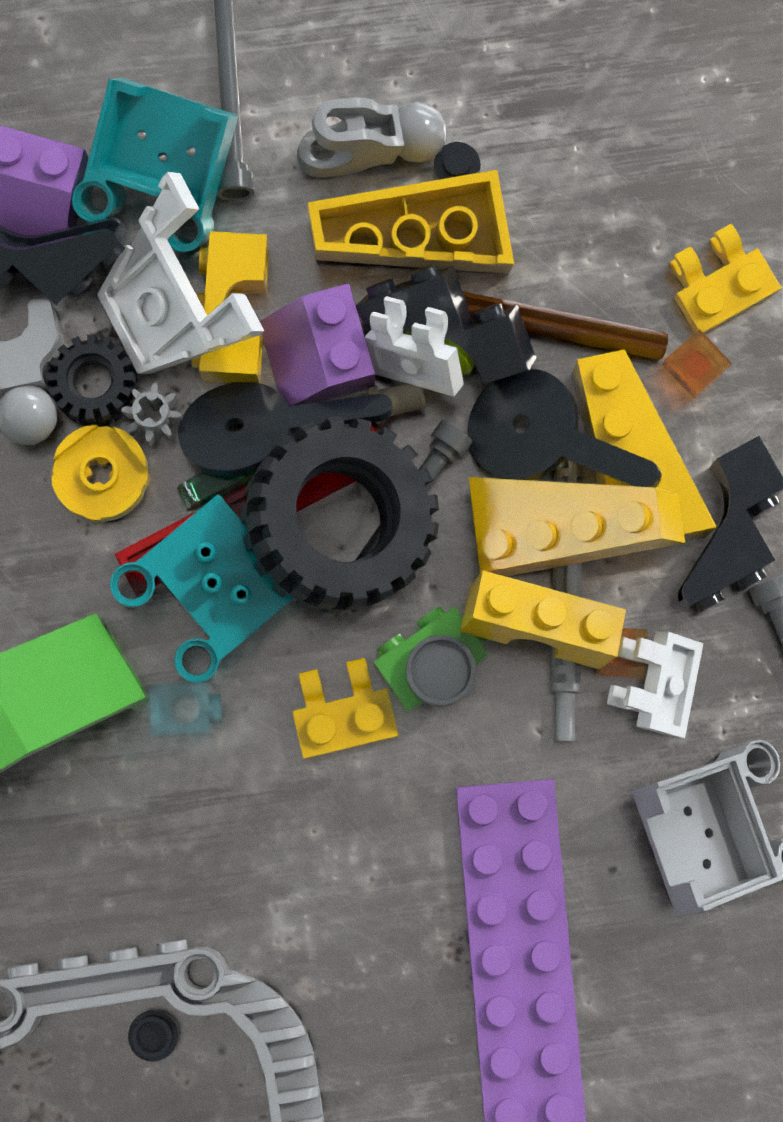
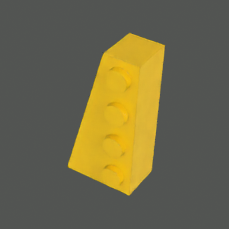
[469,477,685,577]

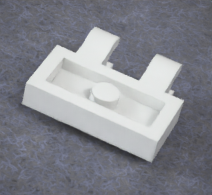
[365,296,464,397]
[607,631,704,739]

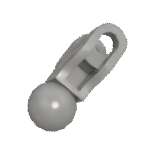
[297,97,447,178]
[0,297,65,445]

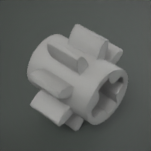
[122,383,183,446]

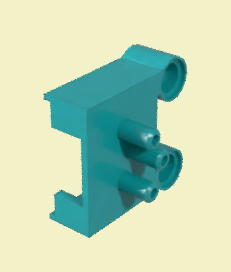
[72,77,239,252]
[110,494,294,683]

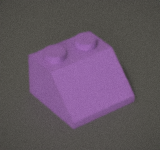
[0,125,89,235]
[259,283,375,406]

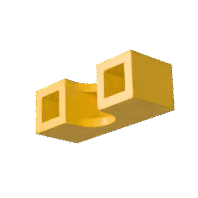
[192,231,270,384]
[460,571,626,669]

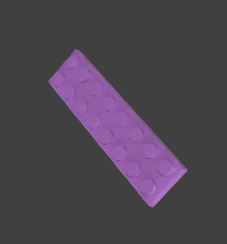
[456,779,586,1122]

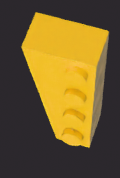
[307,170,514,274]
[572,350,717,541]

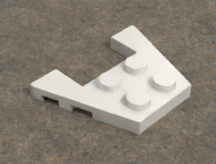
[97,172,264,374]

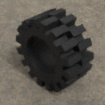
[47,334,138,427]

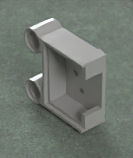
[632,740,783,917]

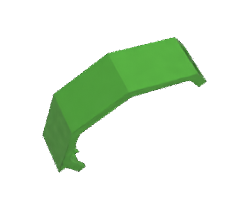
[0,613,152,773]

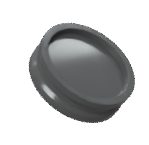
[406,635,476,706]

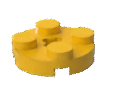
[51,425,150,523]

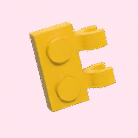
[669,224,782,338]
[292,658,399,759]

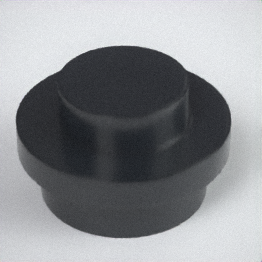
[434,142,481,180]
[128,1010,179,1062]

